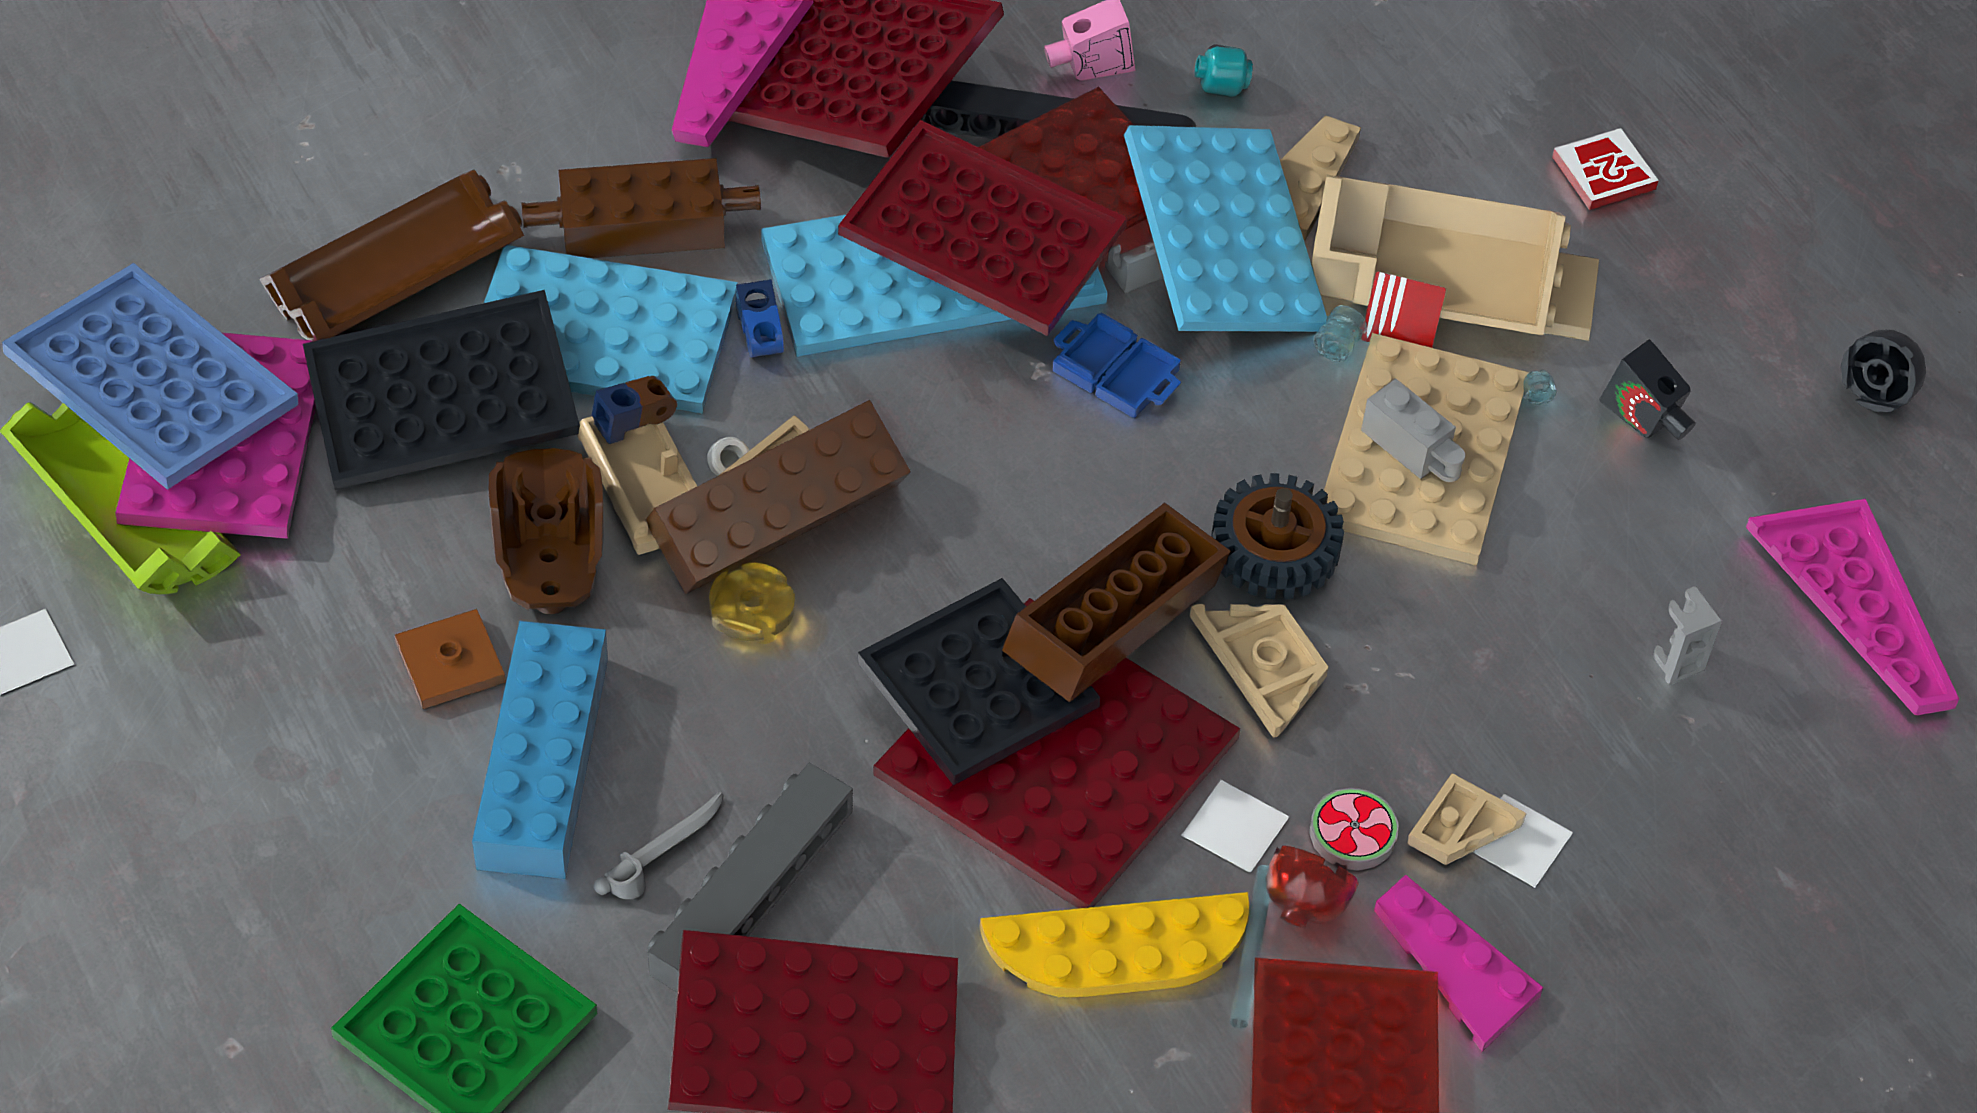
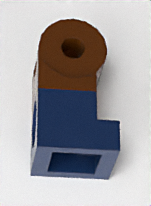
[591,376,677,444]

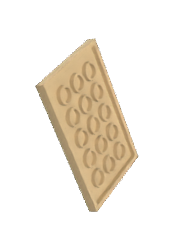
[1324,333,1529,566]

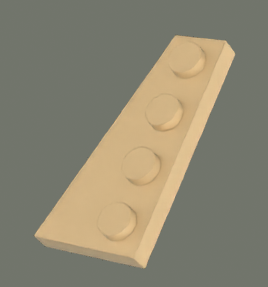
[1280,115,1361,241]

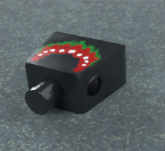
[1599,339,1696,440]

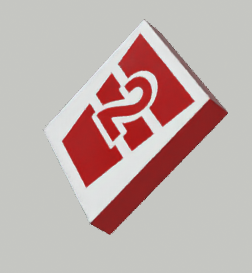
[1552,128,1659,210]

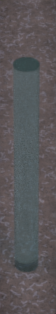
[1230,865,1275,1028]

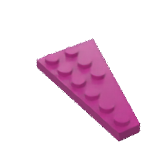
[1746,499,1959,716]

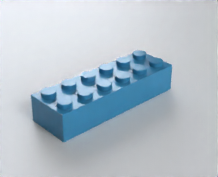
[472,621,608,879]

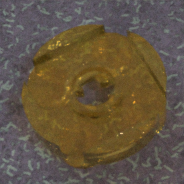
[709,563,795,644]

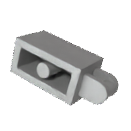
[1361,378,1465,482]

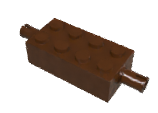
[521,158,761,258]

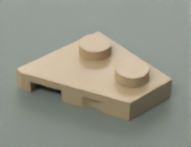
[1407,773,1526,865]

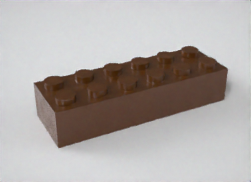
[645,400,911,594]
[1002,503,1231,702]

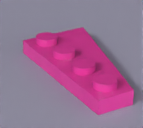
[1374,875,1544,1052]

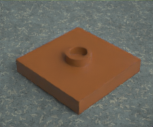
[394,609,506,709]

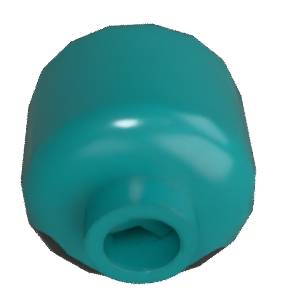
[1194,44,1253,97]

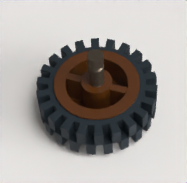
[1211,473,1344,600]

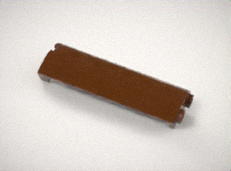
[260,169,525,341]

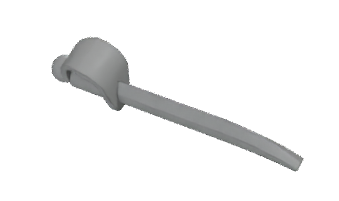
[594,792,724,899]

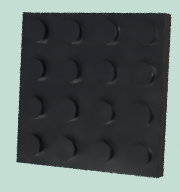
[858,578,1101,786]

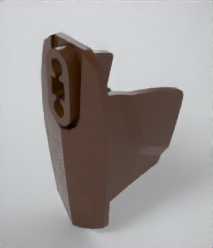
[489,448,604,615]

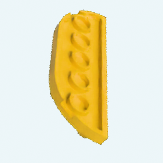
[980,892,1249,998]

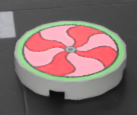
[1309,787,1399,871]

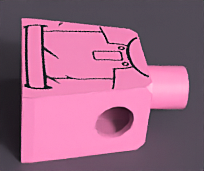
[1044,0,1136,81]

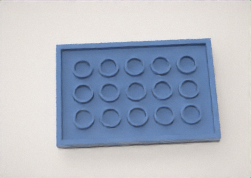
[2,263,298,490]

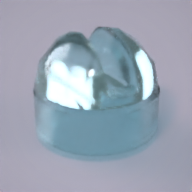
[1523,369,1557,405]

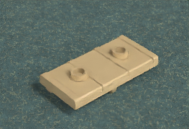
[577,416,697,555]

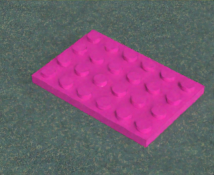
[115,332,316,538]

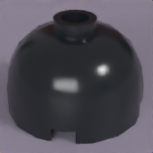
[1841,330,1926,412]

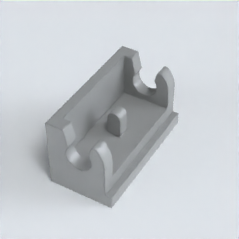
[1105,241,1164,293]
[1654,586,1722,685]

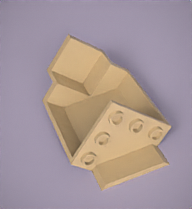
[1311,175,1599,341]

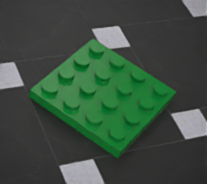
[331,904,598,1113]

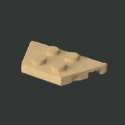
[1190,604,1329,738]

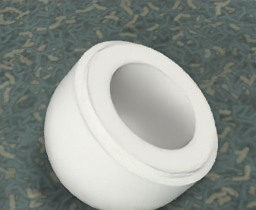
[707,437,749,475]

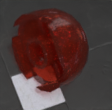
[1265,845,1359,928]

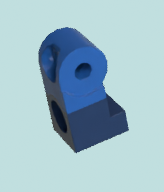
[735,279,784,358]

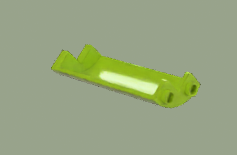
[0,402,241,595]

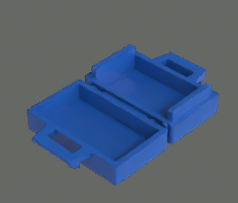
[1053,313,1181,418]

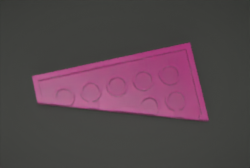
[672,0,813,147]

